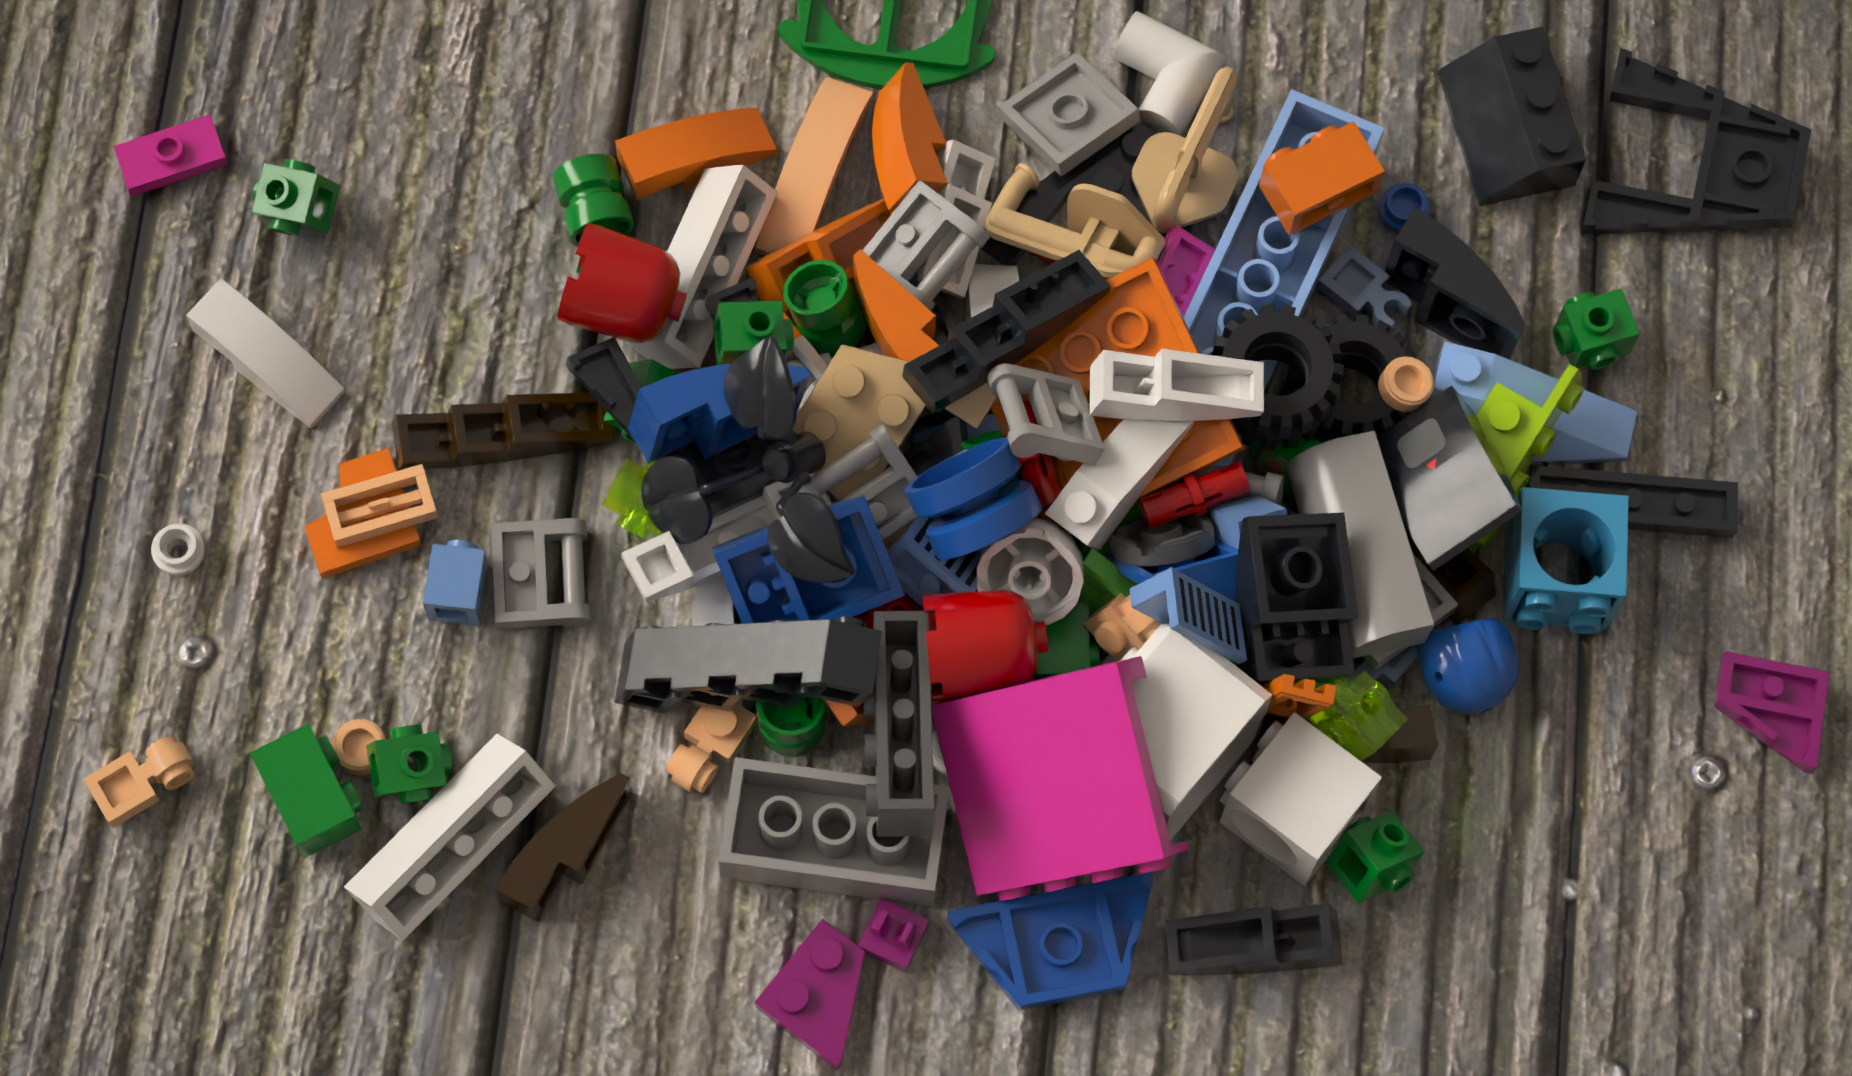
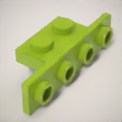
[1468,364,1585,553]

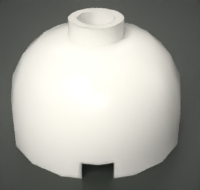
[977,518,1084,625]

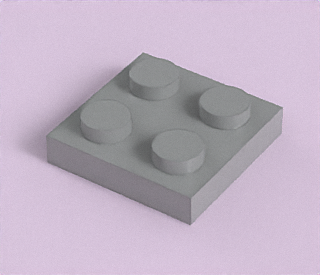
[998,52,1141,177]

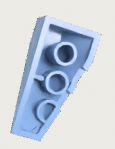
[1427,341,1637,466]

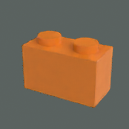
[1259,121,1385,236]

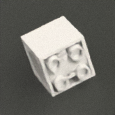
[1220,712,1382,887]

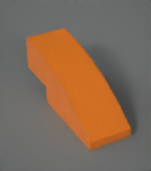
[872,62,948,211]
[615,108,777,200]
[746,198,894,311]
[853,249,939,411]

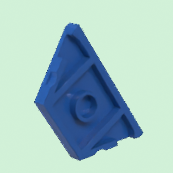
[947,872,1153,1011]

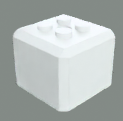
[1122,623,1272,841]

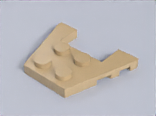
[793,345,998,550]

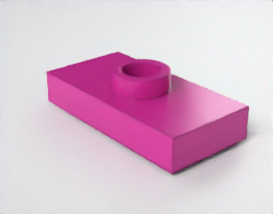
[113,114,228,197]
[1157,225,1216,317]

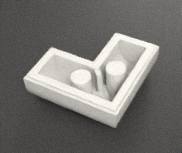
[1114,11,1226,136]

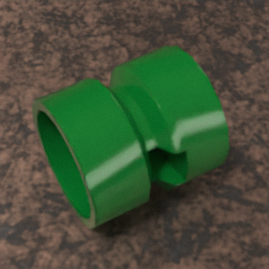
[552,153,634,247]
[783,260,867,356]
[756,696,826,757]

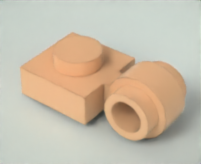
[1083,593,1162,661]
[665,703,758,793]
[83,736,195,828]

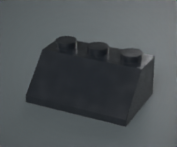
[1438,27,1586,206]

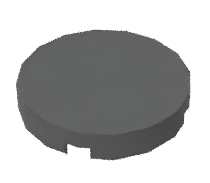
[1109,513,1216,566]

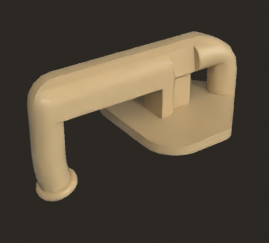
[1132,66,1238,233]
[985,163,1166,278]

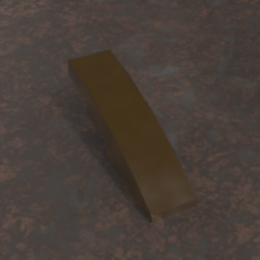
[392,392,614,471]

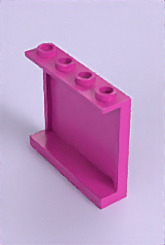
[931,656,1189,901]

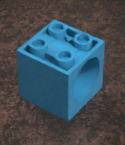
[1502,487,1629,634]

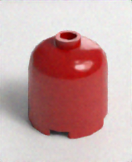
[557,223,688,343]
[923,590,1048,701]

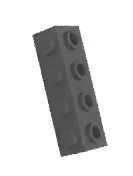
[863,611,934,837]

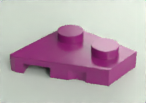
[1714,651,1830,773]
[754,918,865,1071]

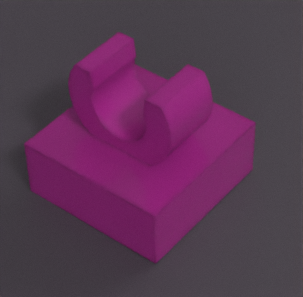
[857,898,929,973]

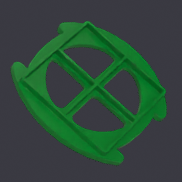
[778,0,995,90]

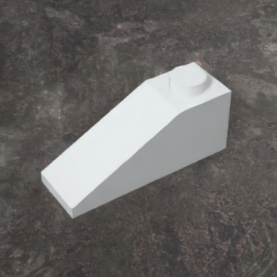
[1045,419,1195,550]

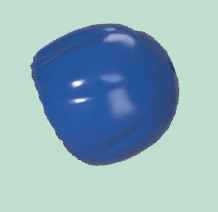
[1414,618,1519,715]

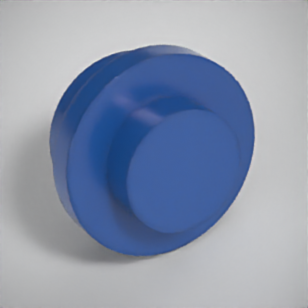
[1379,183,1430,232]

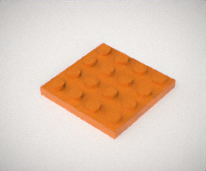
[991,257,1245,535]

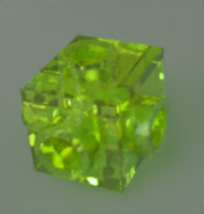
[600,459,661,539]
[1308,671,1408,761]

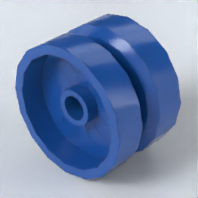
[904,437,1043,560]

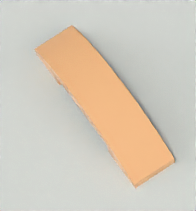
[755,77,873,256]

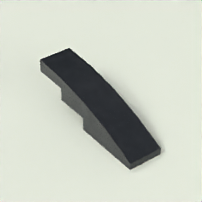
[902,250,1111,414]

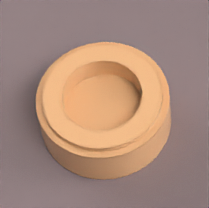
[1378,357,1434,412]
[332,719,386,775]

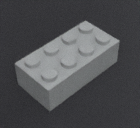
[718,757,950,907]

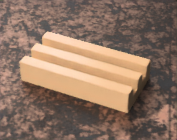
[321,464,438,548]

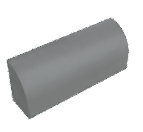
[1286,431,1434,658]

